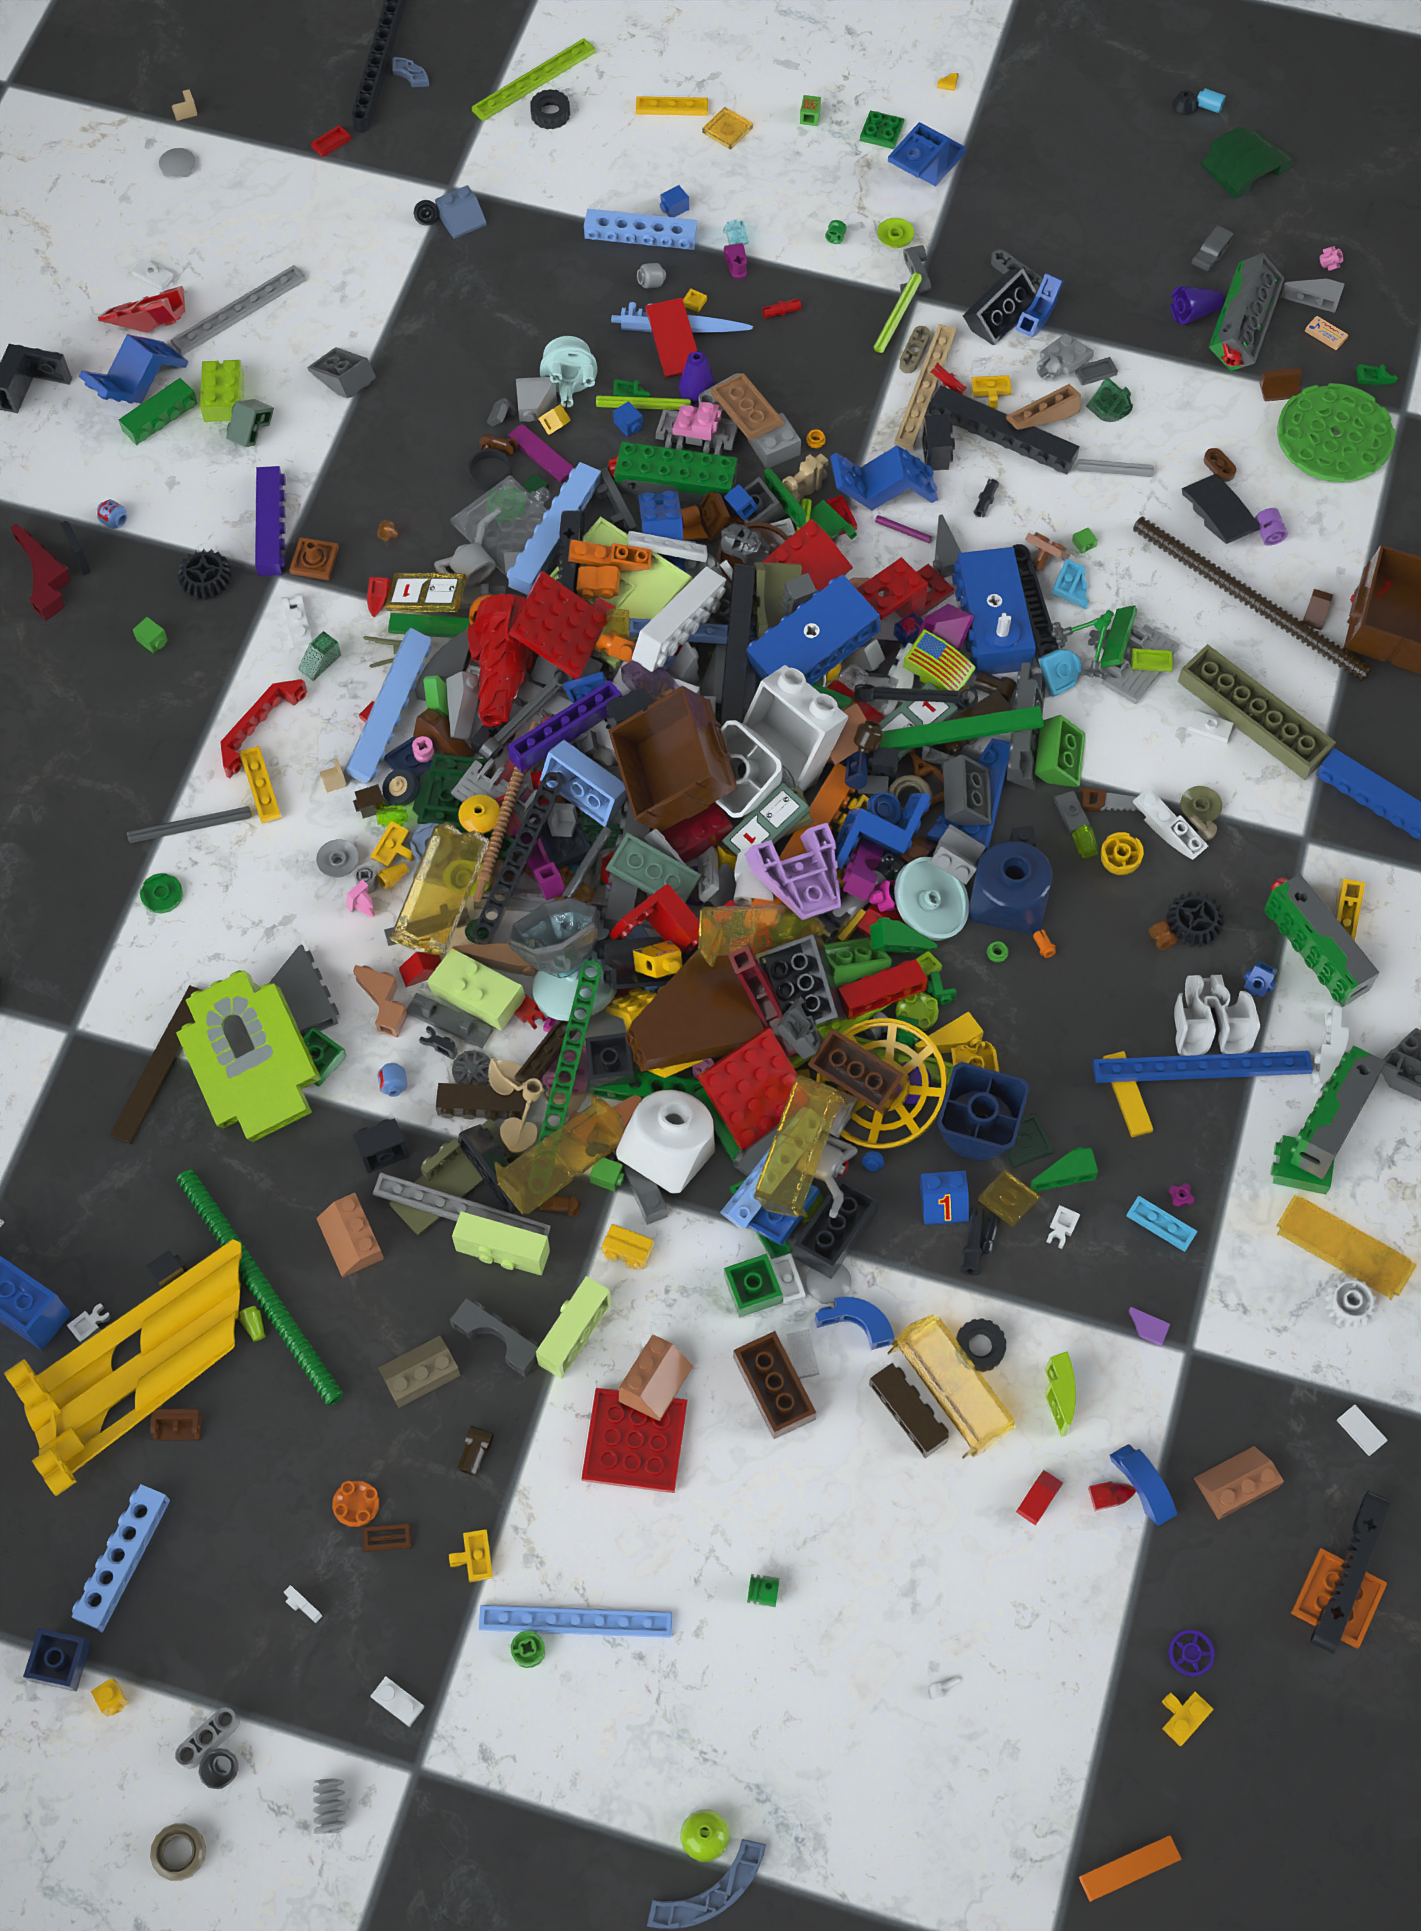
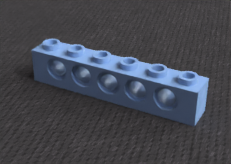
[584,209,697,250]
[720,1107,826,1229]
[72,1484,170,1633]

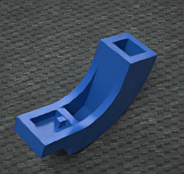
[1015,273,1064,337]
[815,1297,895,1350]
[1110,1444,1177,1526]

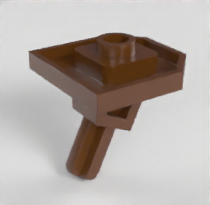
[700,492,745,542]

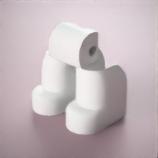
[1174,975,1260,1056]

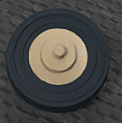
[382,769,419,807]

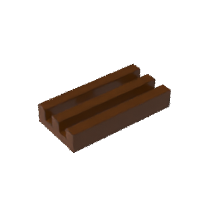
[363,1523,412,1553]

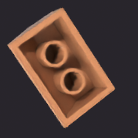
[316,1193,384,1278]
[619,1334,693,1421]
[1194,1446,1284,1520]

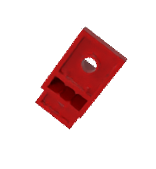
[856,557,955,625]
[609,883,736,954]

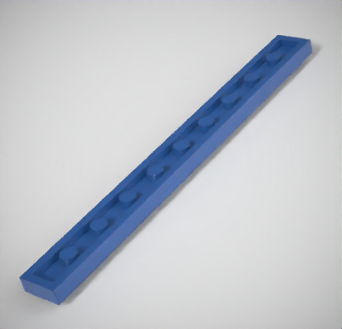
[1092,1051,1313,1083]

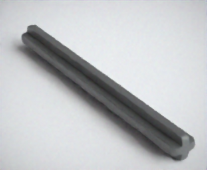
[127,806,252,843]

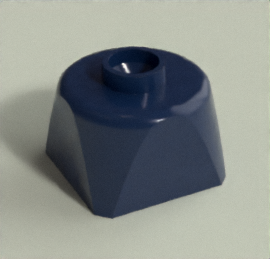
[968,841,1053,935]
[937,1062,1030,1161]

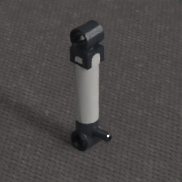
[810,852,906,944]

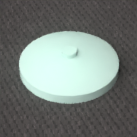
[894,857,969,941]
[532,951,617,1021]

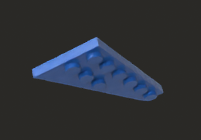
[926,738,1010,852]

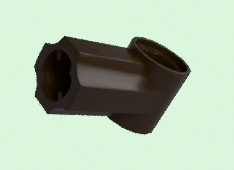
[973,671,1017,703]
[457,1425,494,1476]

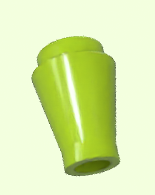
[239,1306,266,1342]

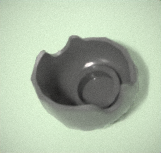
[198,1748,239,1789]

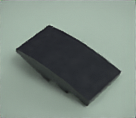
[1182,474,1260,544]

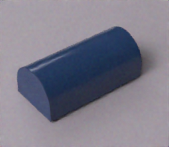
[845,750,869,790]

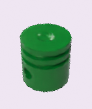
[747,1574,780,1607]

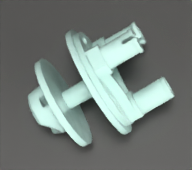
[540,336,597,407]

